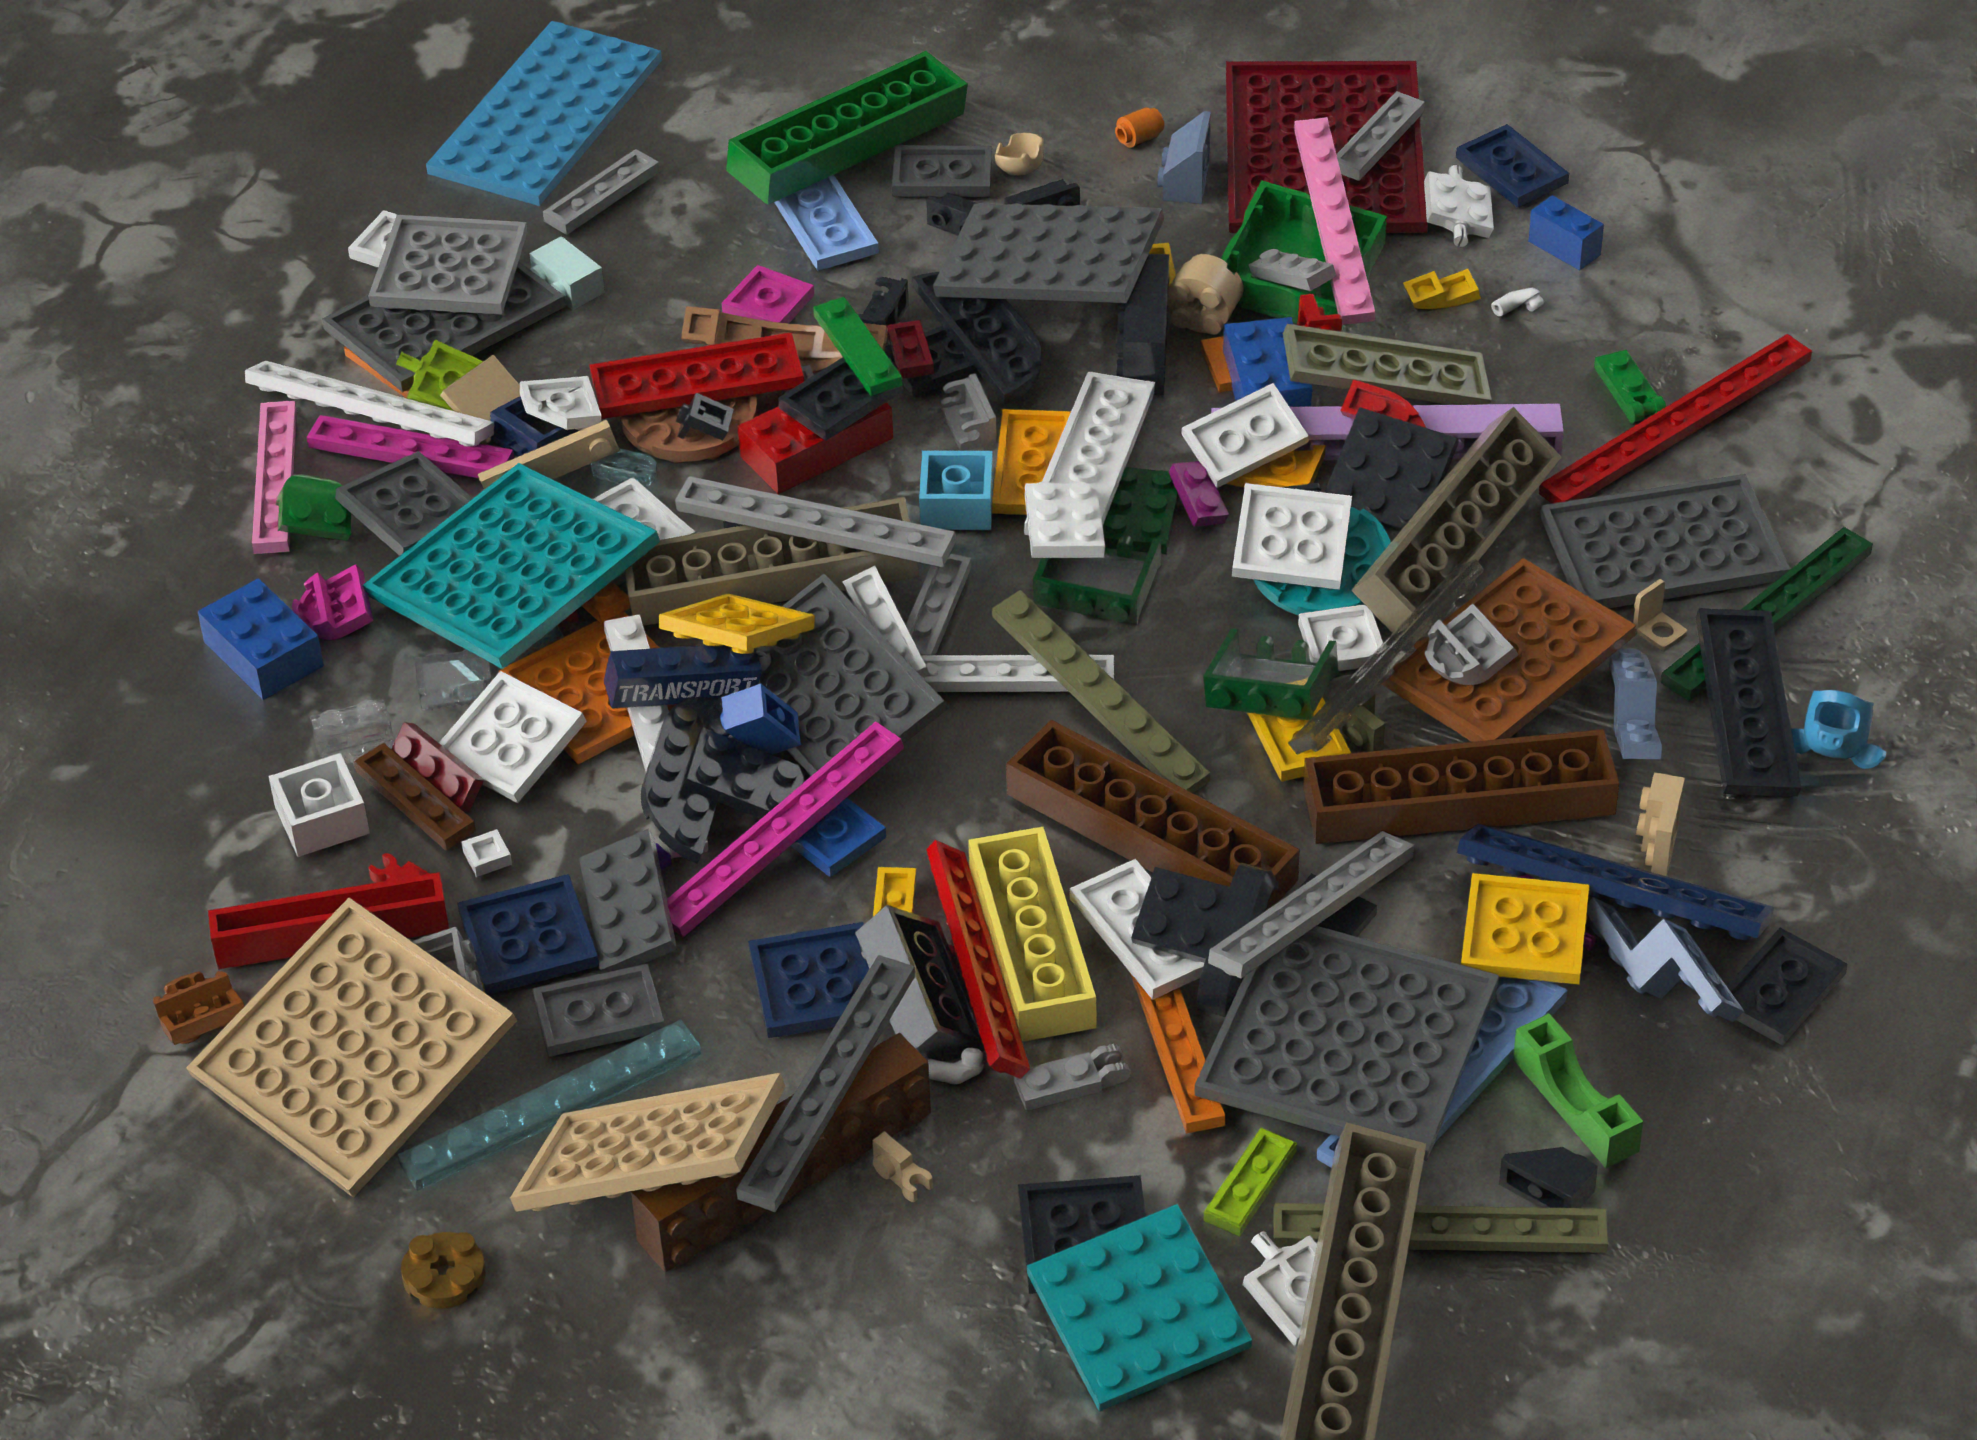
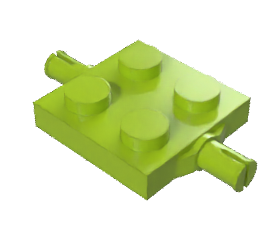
[396,340,484,411]

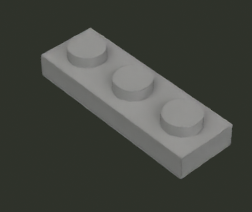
[1249,249,1336,291]

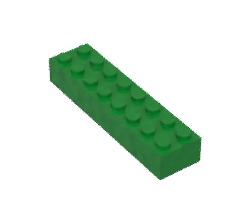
[726,51,968,205]

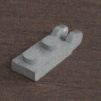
[1013,1044,1131,1111]

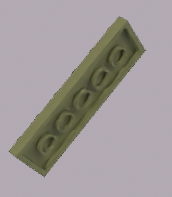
[1283,324,1492,405]

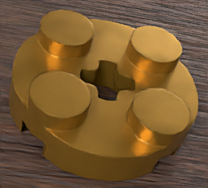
[401,1232,486,1309]

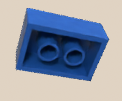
[1223,317,1313,407]
[197,578,324,700]

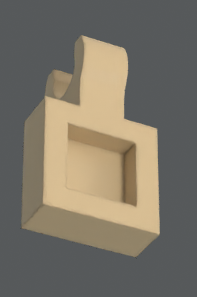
[872,1131,933,1202]

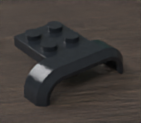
[1131,863,1279,1017]

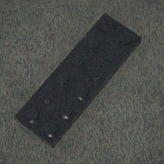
[1695,608,1801,797]

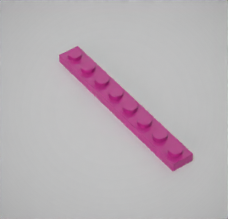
[667,721,904,937]

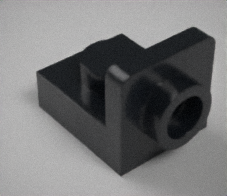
[676,393,734,441]

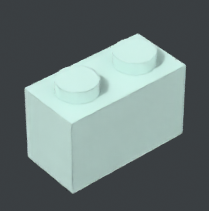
[529,236,605,310]

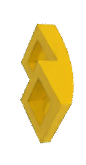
[1403,269,1481,309]

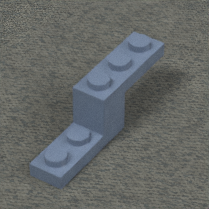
[1609,648,1662,759]
[1587,897,1744,1022]

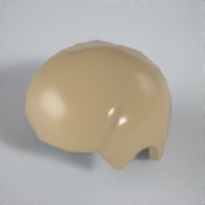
[995,133,1044,176]

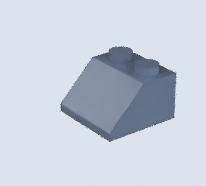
[1157,111,1211,204]

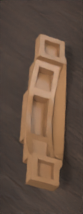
[681,306,888,373]

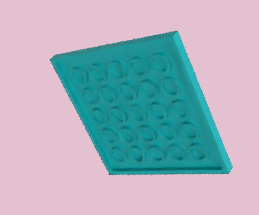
[363,463,660,669]

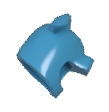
[1791,690,1886,769]

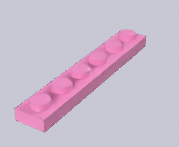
[252,401,297,554]

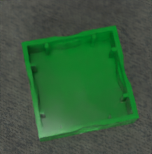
[1221,180,1387,332]

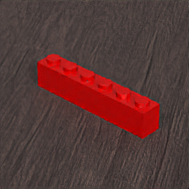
[208,872,449,970]

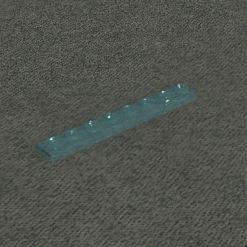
[397,1019,701,1191]

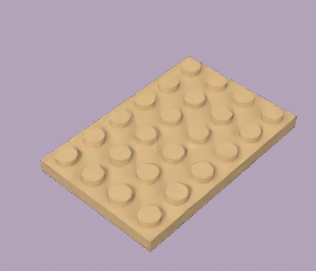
[510,1073,786,1212]

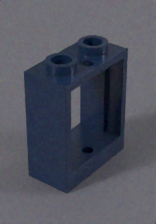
[490,396,581,457]

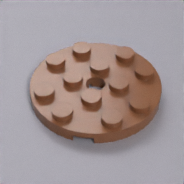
[620,395,758,463]

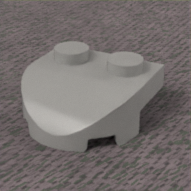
[1424,604,1518,685]

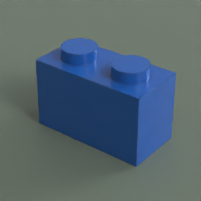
[1528,195,1604,271]
[720,684,801,755]

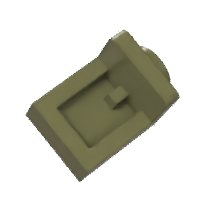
[1342,690,1385,752]

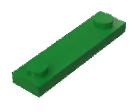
[813,297,902,396]

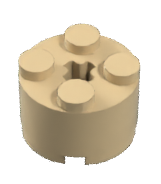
[1168,254,1243,335]

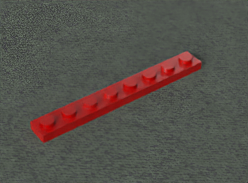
[926,840,1030,1079]

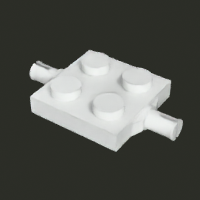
[1424,165,1494,247]
[1243,1231,1317,1347]

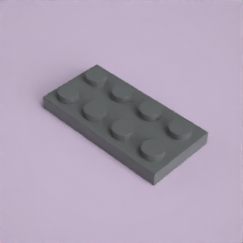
[579,829,677,973]

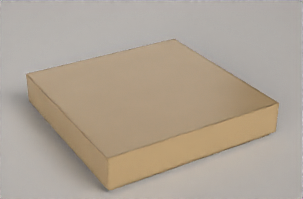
[440,355,520,445]

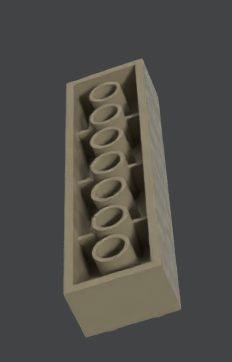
[1351,407,1562,642]
[625,497,920,626]

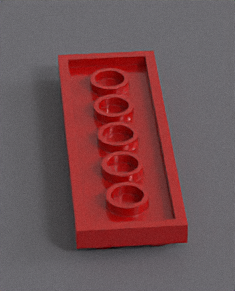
[589,332,804,419]

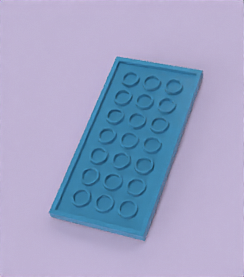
[426,21,662,206]

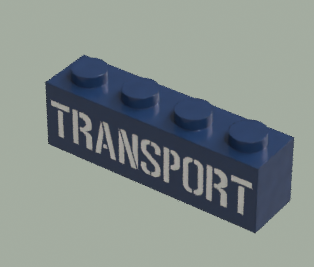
[604,645,762,709]

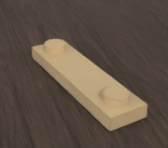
[478,420,620,490]

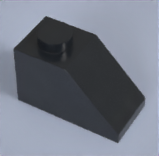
[1499,1147,1598,1208]

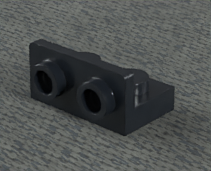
[1004,179,1080,206]
[926,192,978,235]

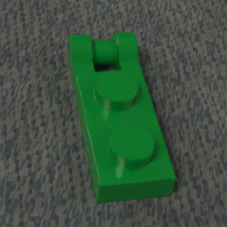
[1594,350,1666,423]

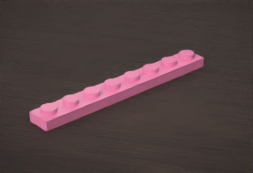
[1294,117,1375,325]

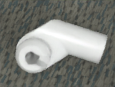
[1491,287,1544,317]
[928,1048,984,1084]

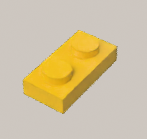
[873,867,917,916]

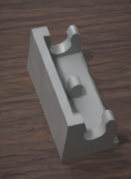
[940,374,997,451]

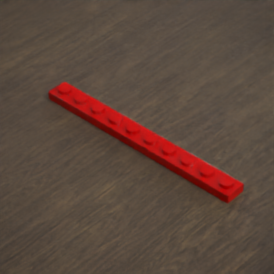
[1539,334,1812,504]

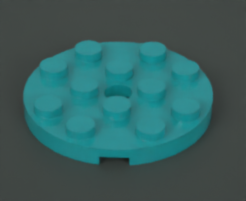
[1253,507,1391,615]

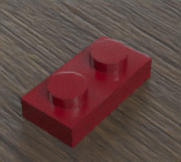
[887,320,934,379]

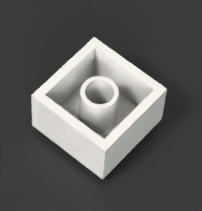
[269,753,370,857]

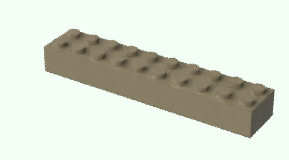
[1280,1122,1426,1440]

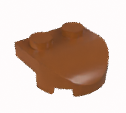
[153,971,245,1045]

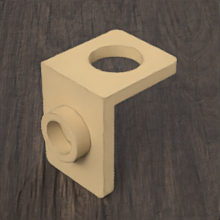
[1633,579,1687,651]

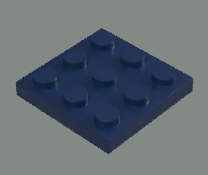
[457,874,599,995]
[748,922,869,1038]

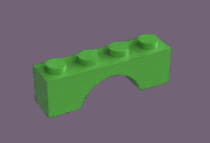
[1513,1013,1643,1168]

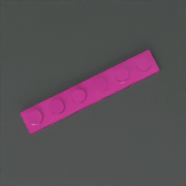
[307,415,514,478]

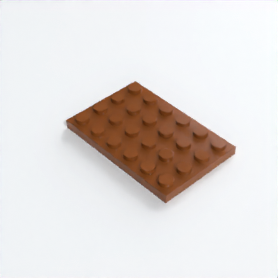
[1378,558,1636,742]

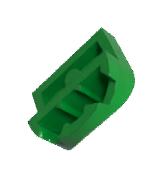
[276,474,351,541]

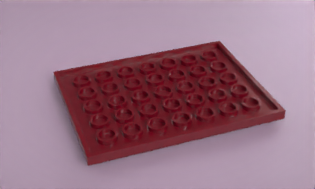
[1226,61,1428,234]

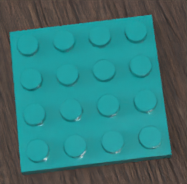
[1027,1204,1252,1412]

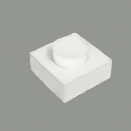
[462,829,512,877]

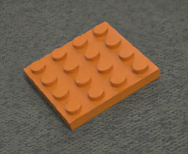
[498,611,677,765]

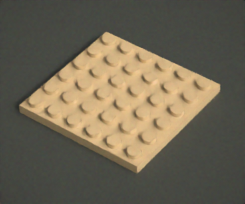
[186,898,517,1198]

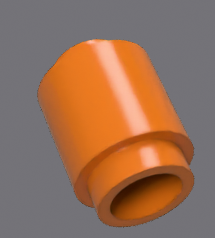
[1115,107,1164,148]

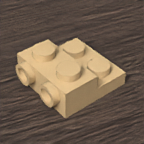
[1636,772,1685,876]

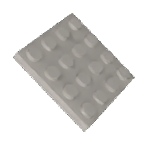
[368,215,528,315]

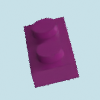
[1168,461,1229,527]

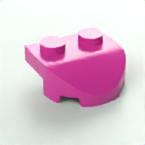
[292,564,373,640]

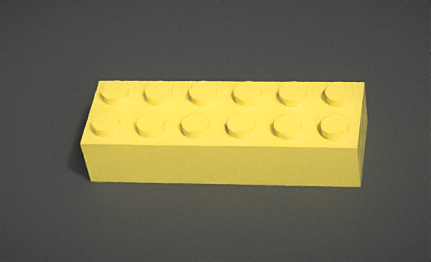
[968,827,1097,1042]

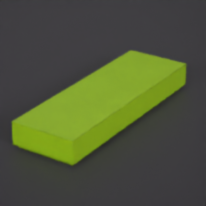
[1203,1128,1297,1237]

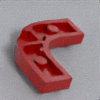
[1340,379,1426,428]

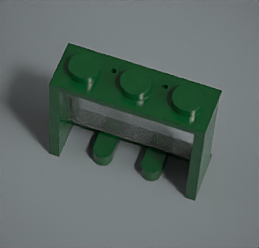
[1033,535,1161,625]
[1203,629,1339,721]

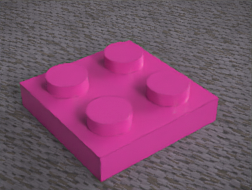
[722,265,815,324]

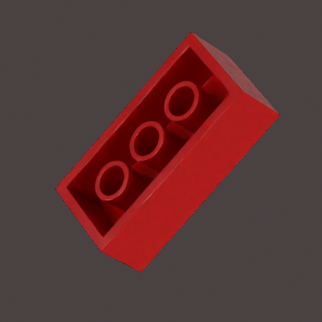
[738,402,893,494]

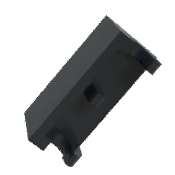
[857,277,909,344]

